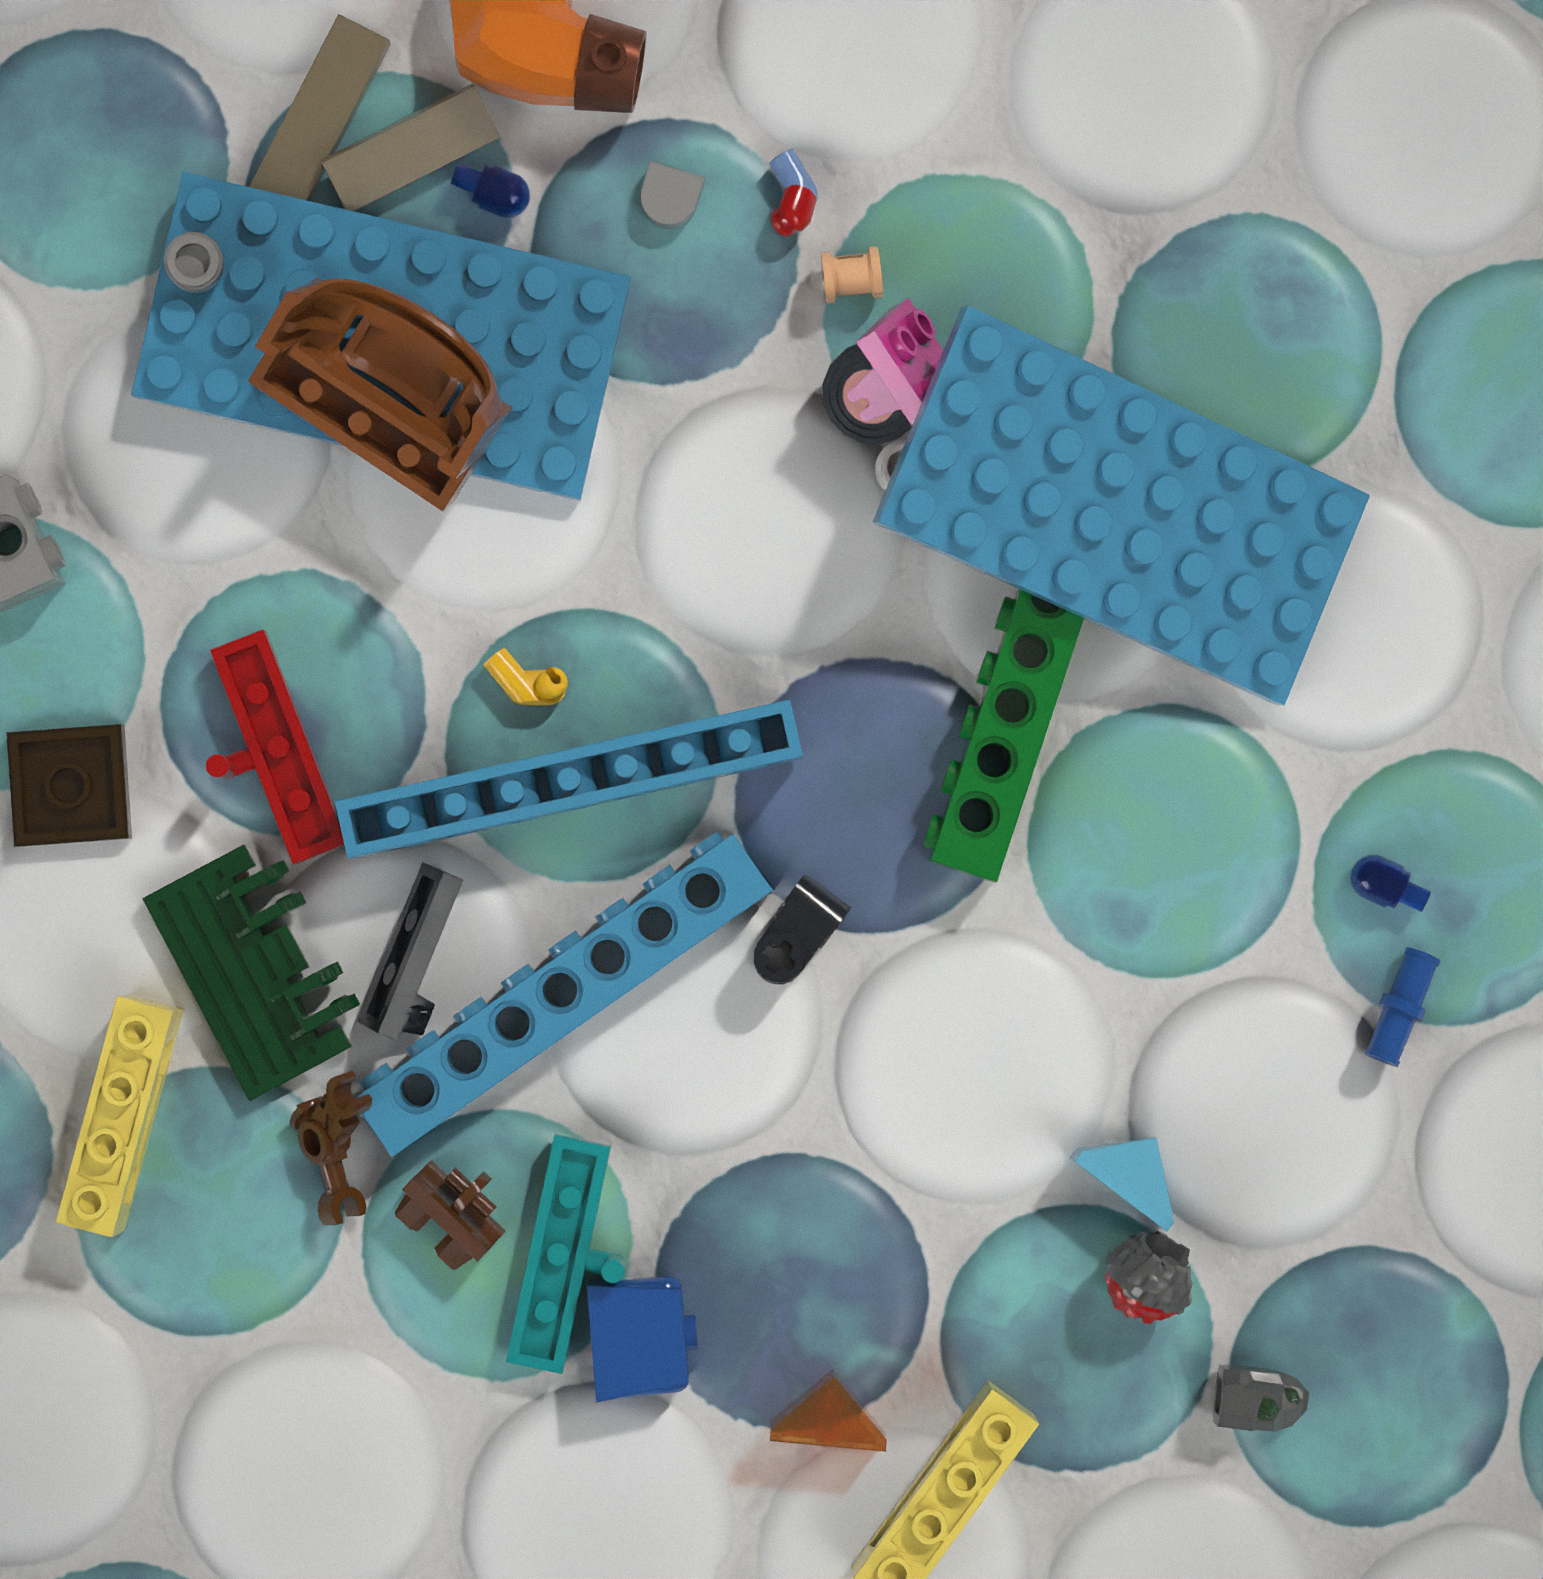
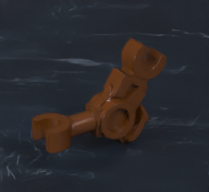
[289,1070,372,1225]

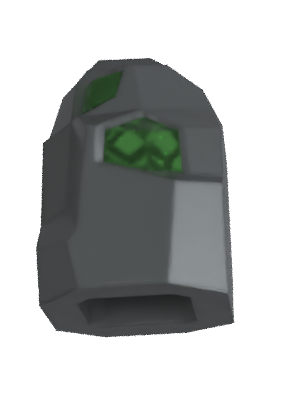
[1213,1365,1309,1432]

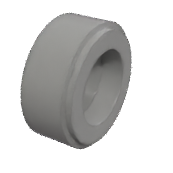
[164,232,225,293]

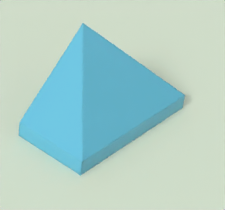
[1070,1137,1174,1232]

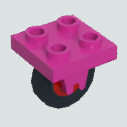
[822,298,943,444]

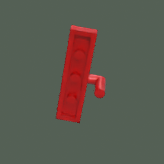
[206,629,344,865]

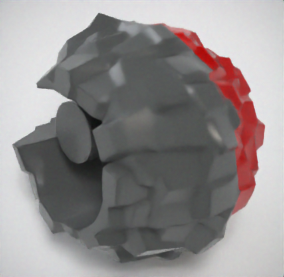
[1105,1230,1193,1324]

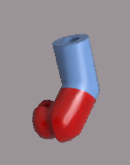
[769,149,818,237]

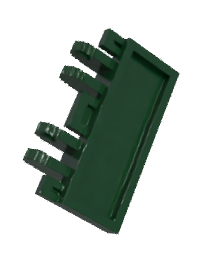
[142,844,360,1101]

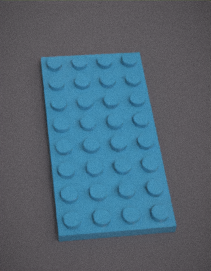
[131,172,631,501]
[872,305,1370,706]

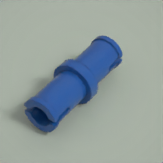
[1364,947,1441,1067]

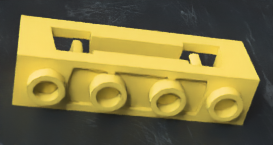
[56,995,184,1237]
[852,1380,1039,1579]

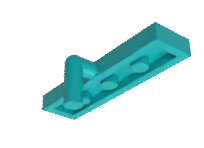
[506,1134,627,1374]

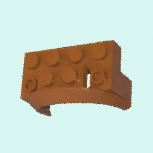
[248,278,512,512]

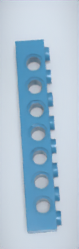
[335,699,803,859]
[354,832,773,1157]

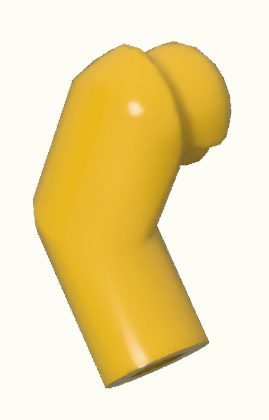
[483,647,568,706]

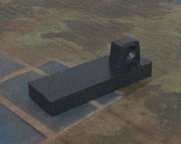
[358,862,463,1041]

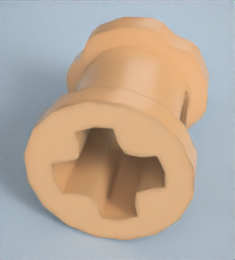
[820,246,883,304]

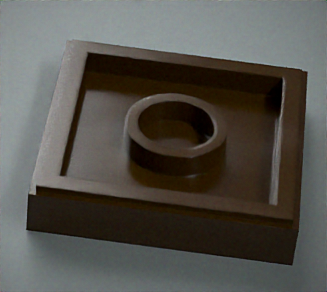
[6,724,132,847]

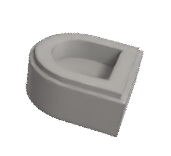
[641,161,705,228]

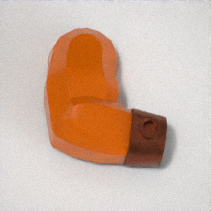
[449,0,646,113]

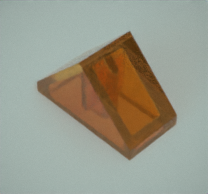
[769,1369,887,1452]

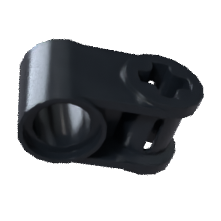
[754,874,851,985]

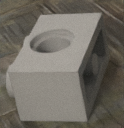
[0,474,66,612]

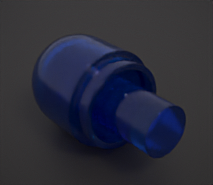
[450,163,530,218]
[1350,855,1431,912]

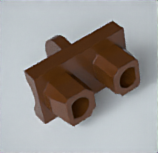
[395,1160,505,1270]

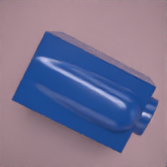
[587,1276,698,1403]

